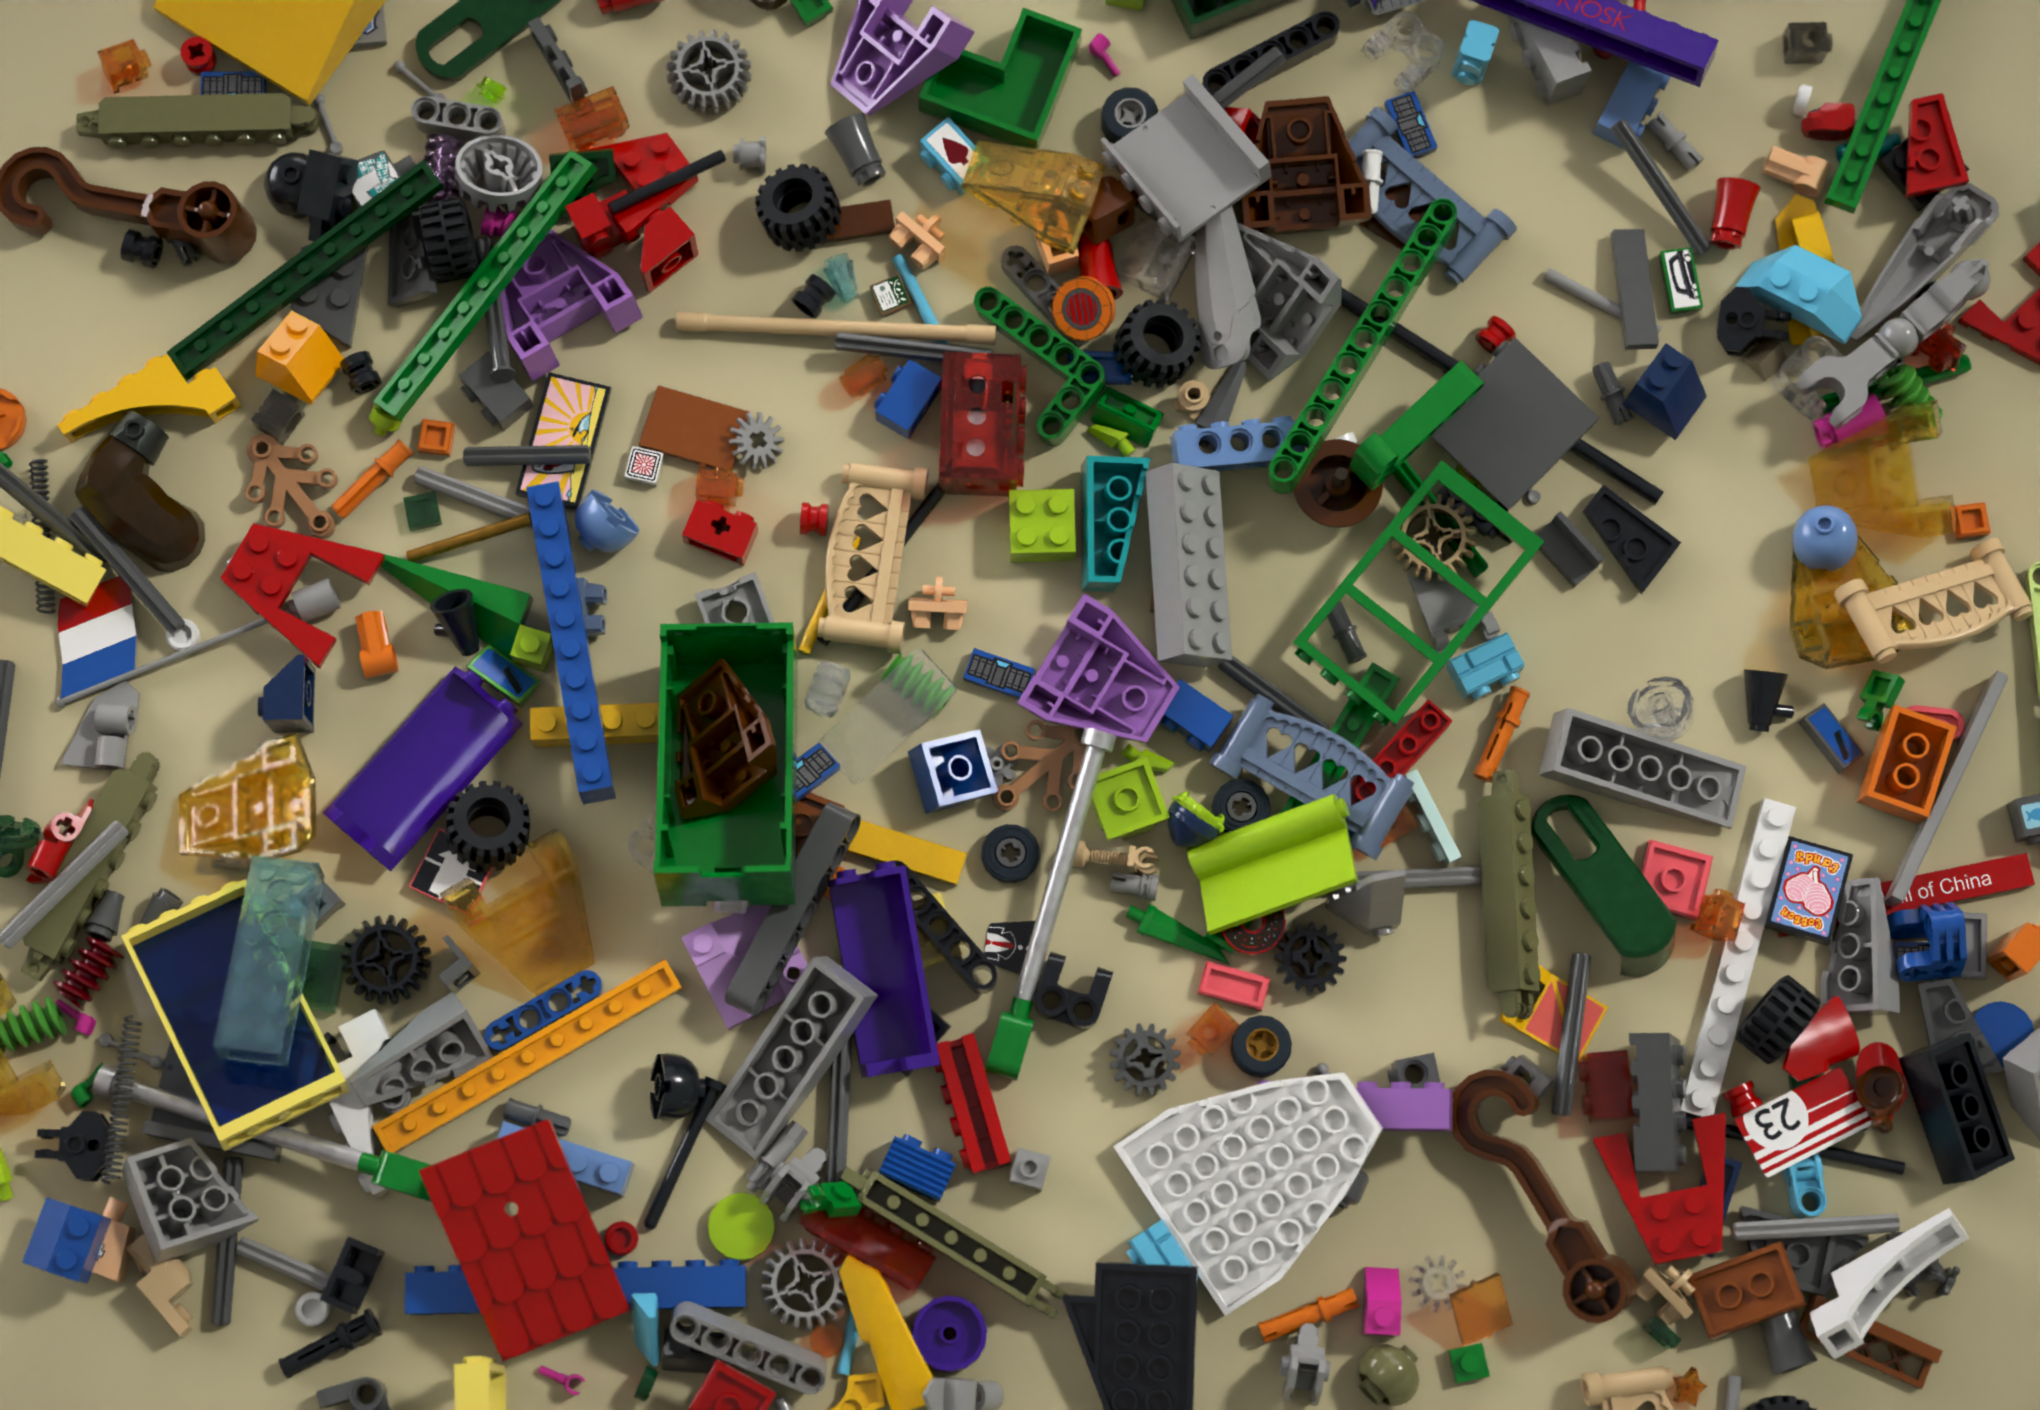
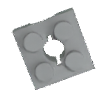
[694,572,775,623]

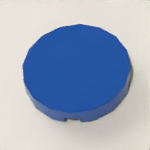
[1973,1001,2034,1068]

